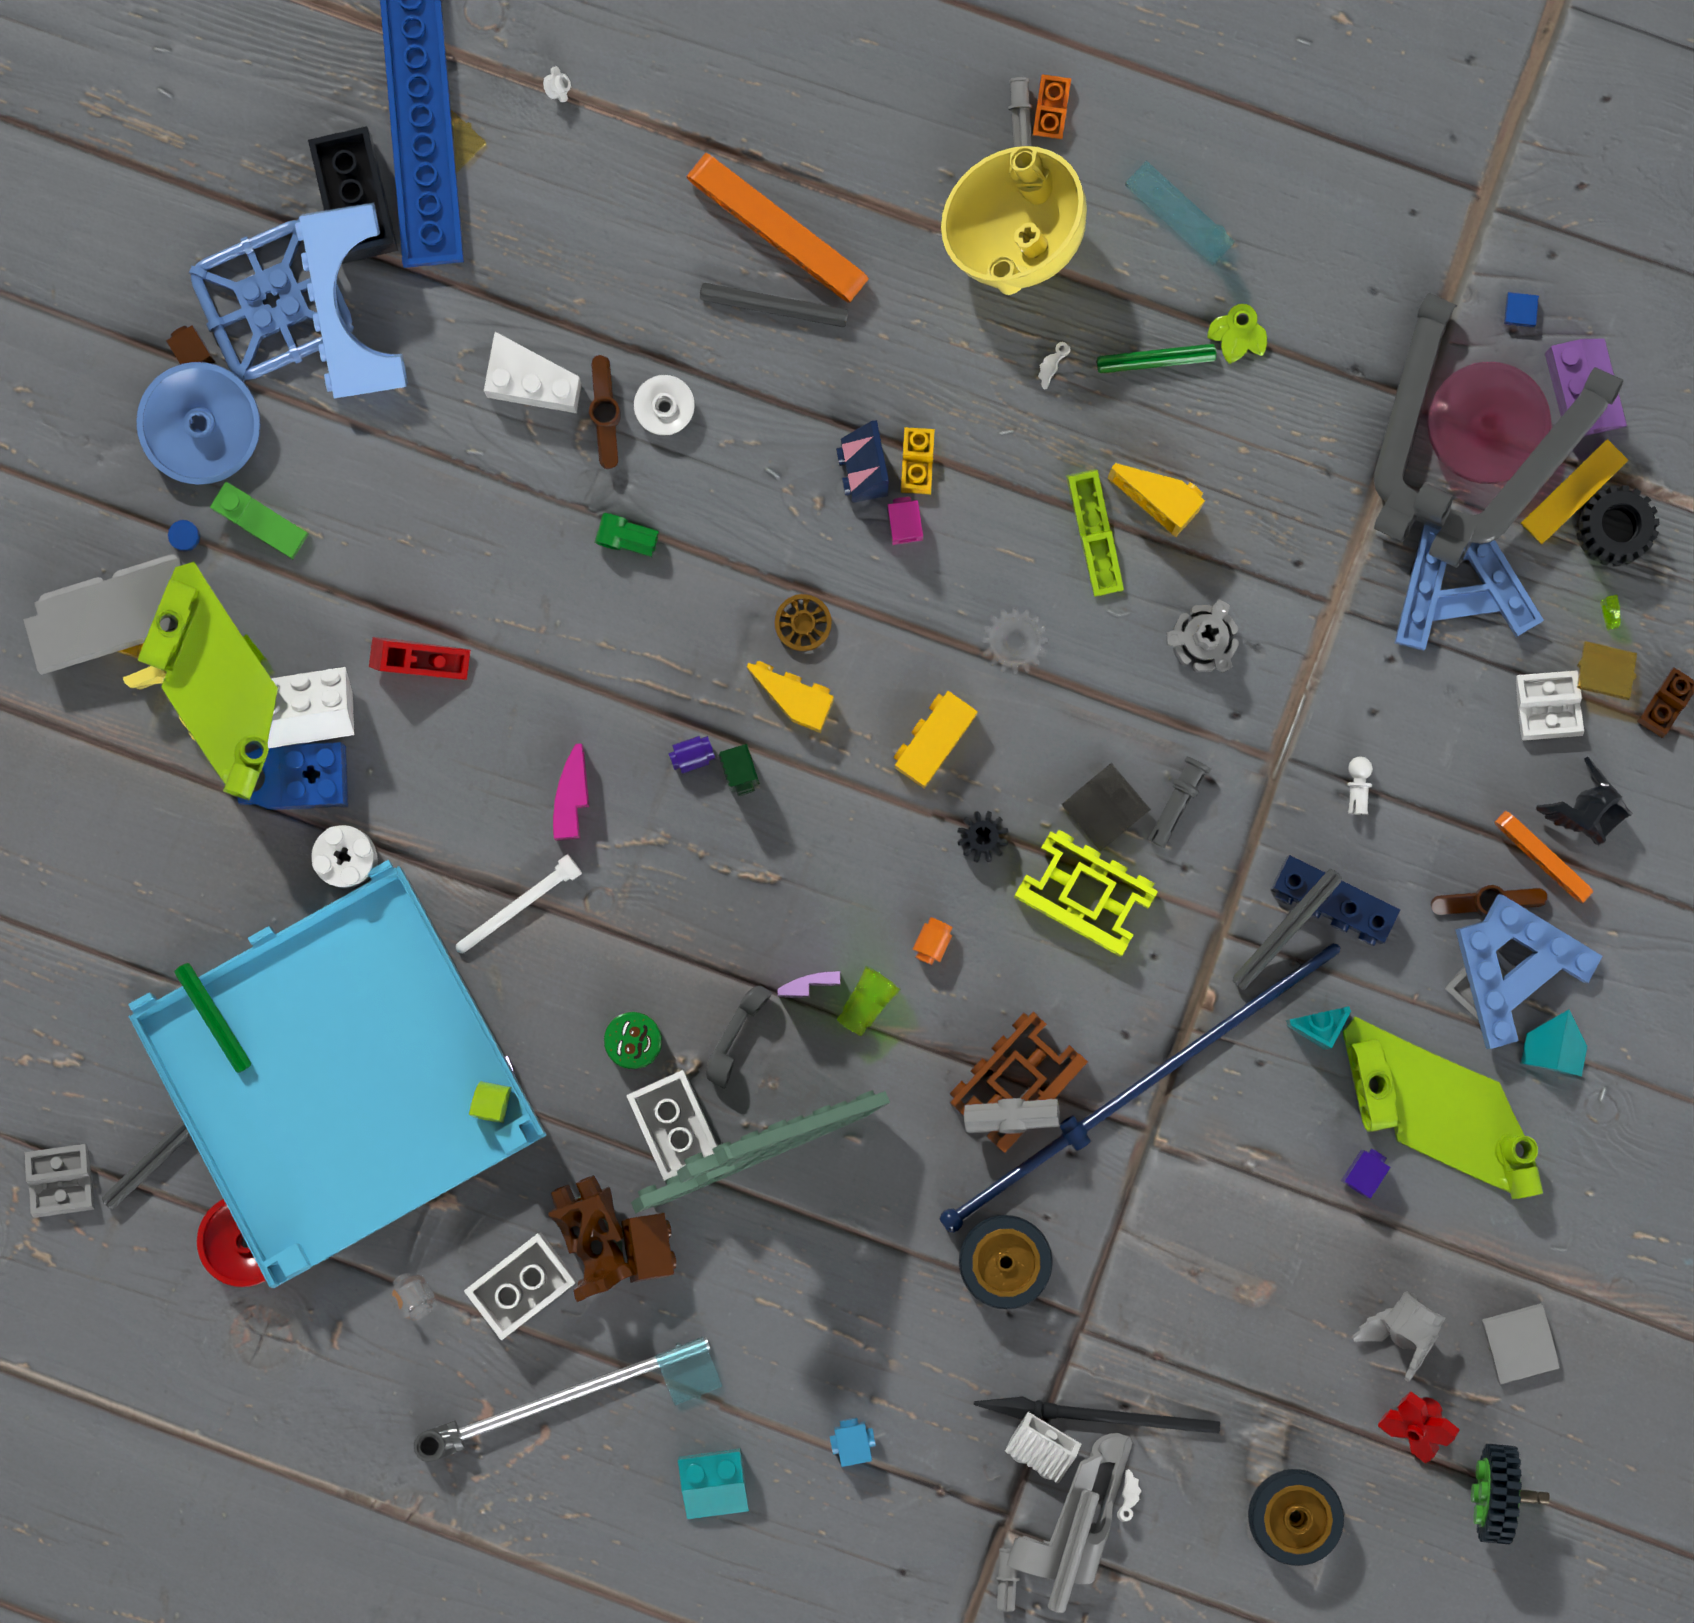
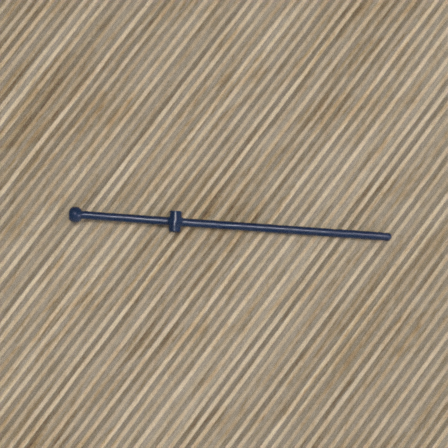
[939,943,1341,1233]

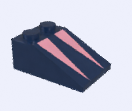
[836,420,889,503]

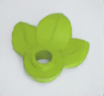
[1207,303,1267,363]

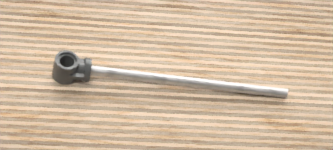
[414,1338,710,1462]

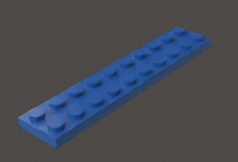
[380,0,464,268]

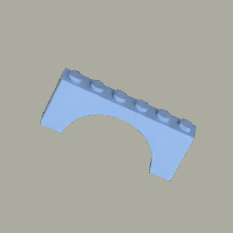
[295,203,408,399]

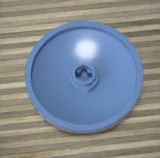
[136,362,261,485]

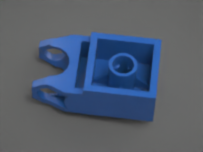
[238,742,348,810]

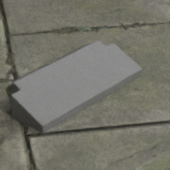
[23,555,208,675]

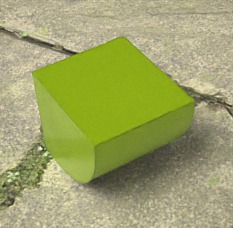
[469,1081,512,1124]

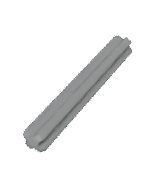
[1048,1490,1099,1613]

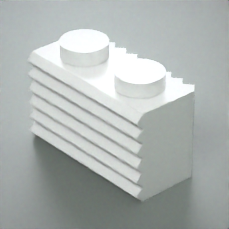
[1005,1412,1081,1483]

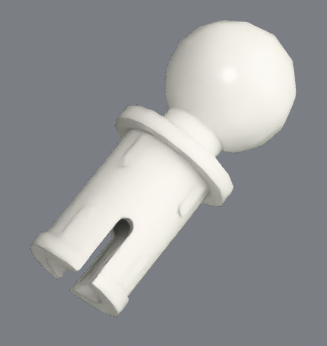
[1347,756,1373,815]

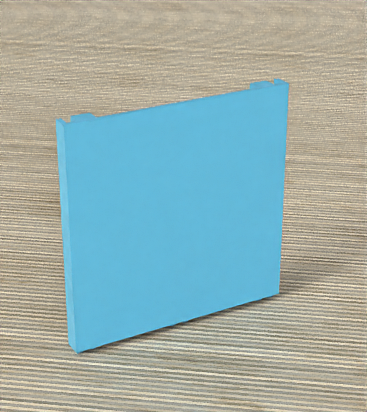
[128,860,547,1288]

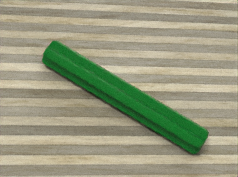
[1096,344,1217,373]
[174,963,251,1073]

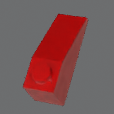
[369,637,471,680]

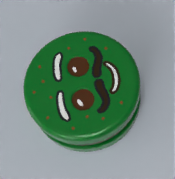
[604,1012,662,1069]

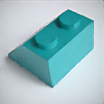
[678,1448,749,1519]

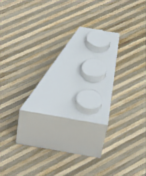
[484,332,582,413]

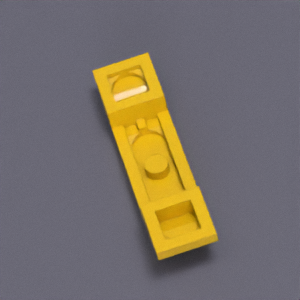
[1521,439,1629,545]

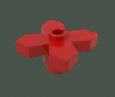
[1378,1392,1460,1463]

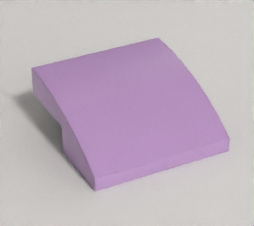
[778,971,841,998]

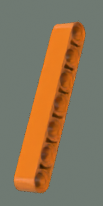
[686,153,869,303]

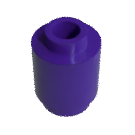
[668,736,716,774]

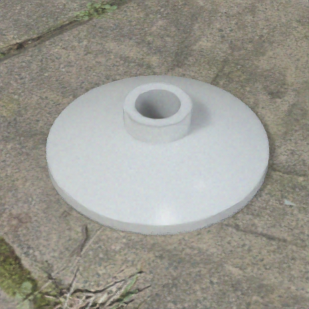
[634,375,695,436]

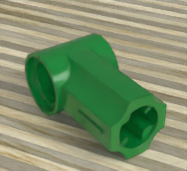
[594,513,659,557]

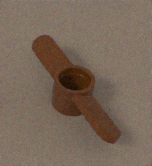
[589,355,621,469]
[1430,885,1548,917]

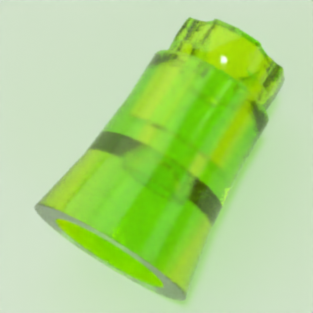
[837,965,901,1037]

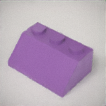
[1545,339,1627,437]

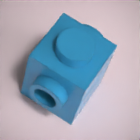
[830,1418,876,1467]

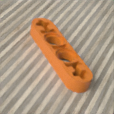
[1494,811,1593,904]

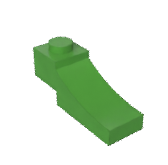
[210,482,309,560]

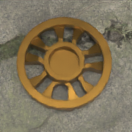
[775,594,832,651]

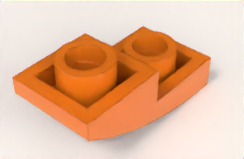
[1033,74,1071,139]

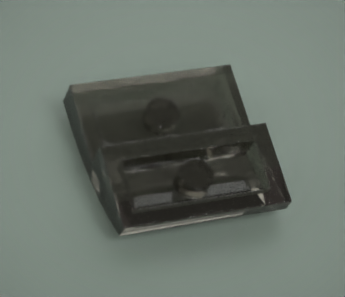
[1061,763,1151,852]

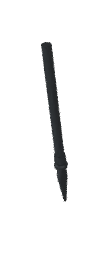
[973,1396,1220,1434]

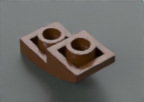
[1637,667,1694,738]

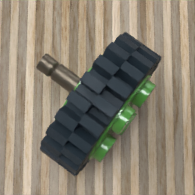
[1471,1444,1550,1545]

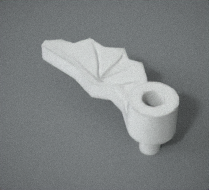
[1038,342,1070,390]
[1117,1469,1141,1522]

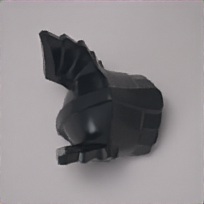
[1536,757,1633,846]

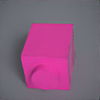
[887,497,923,545]

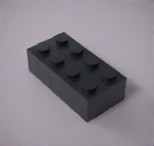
[308,126,398,264]

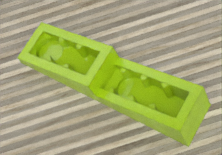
[1066,469,1124,597]

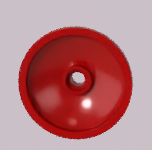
[197,1199,266,1287]

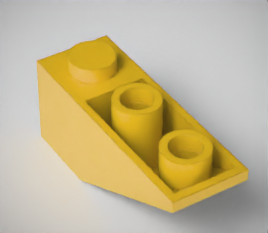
[747,661,834,733]

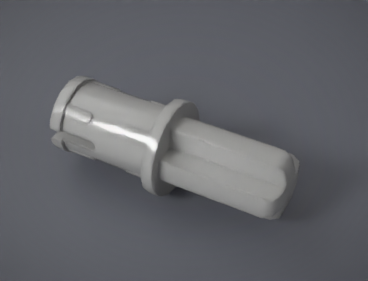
[995,1548,1020,1612]

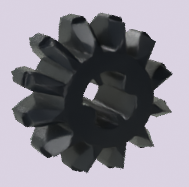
[957,811,1009,863]

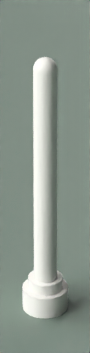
[456,854,582,953]

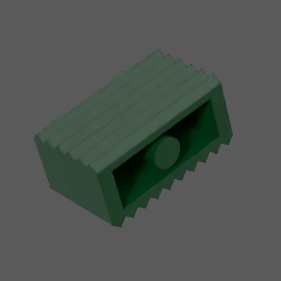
[718,744,760,796]

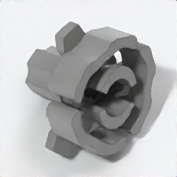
[1166,600,1239,673]

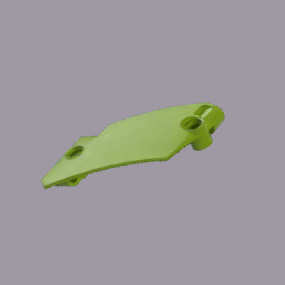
[137,562,278,800]
[1343,1016,1543,1199]

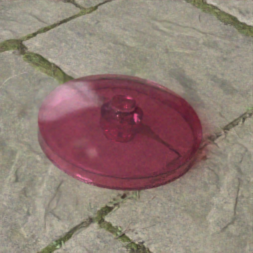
[1427,362,1551,484]

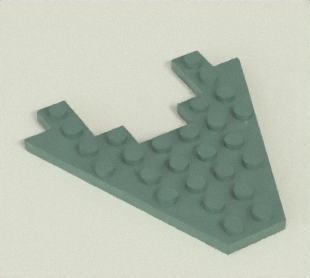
[631,1090,890,1214]

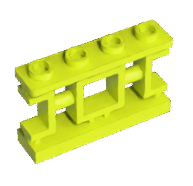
[1014,830,1158,957]

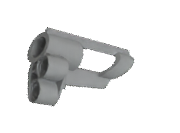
[1007,1433,1132,1584]

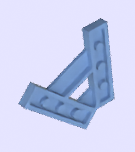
[1394,525,1544,651]
[1455,895,1602,1049]

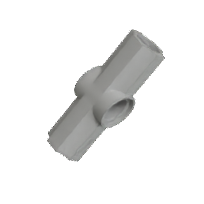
[964,1098,1060,1134]

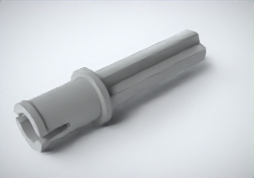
[1008,77,1032,147]

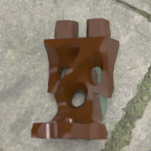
[548,1175,634,1302]

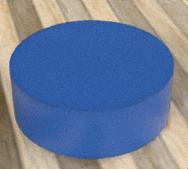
[168,520,200,552]

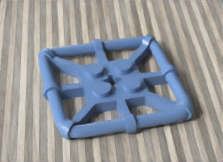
[189,219,354,382]

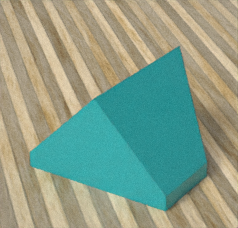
[1286,1006,1351,1050]
[1520,1009,1588,1077]

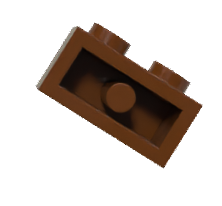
[621,1213,676,1283]

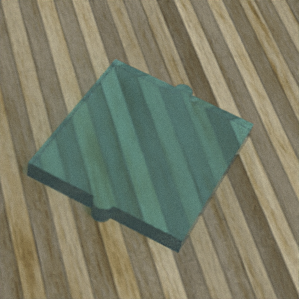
[655,1336,722,1405]

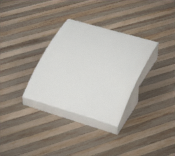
[1516,670,1584,741]

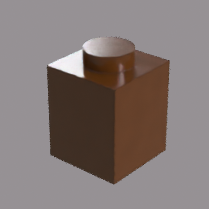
[166,325,215,364]

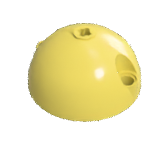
[941,146,1087,295]

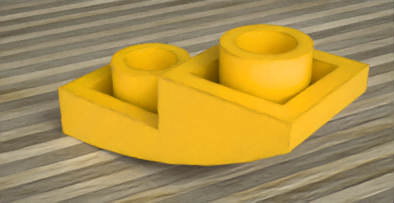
[901,427,935,494]

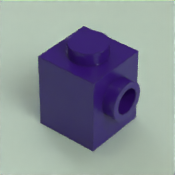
[1341,1148,1391,1199]

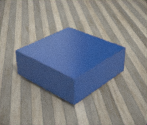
[1504,292,1539,327]

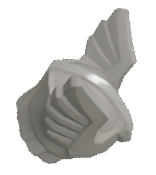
[1352,1291,1446,1382]

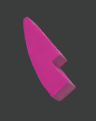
[553,743,590,841]

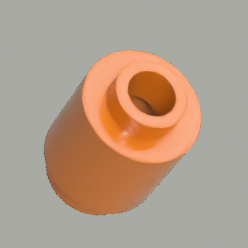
[912,917,953,965]

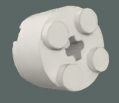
[312,825,378,889]

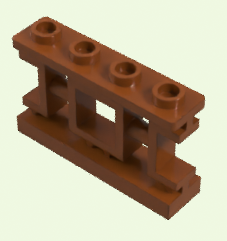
[950,1012,1088,1153]

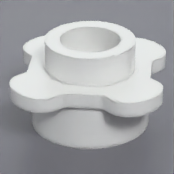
[543,66,571,103]

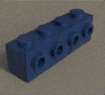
[1270,855,1401,946]

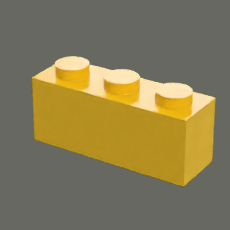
[893,691,978,789]

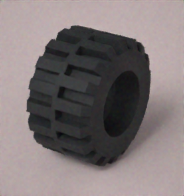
[1576,485,1660,567]

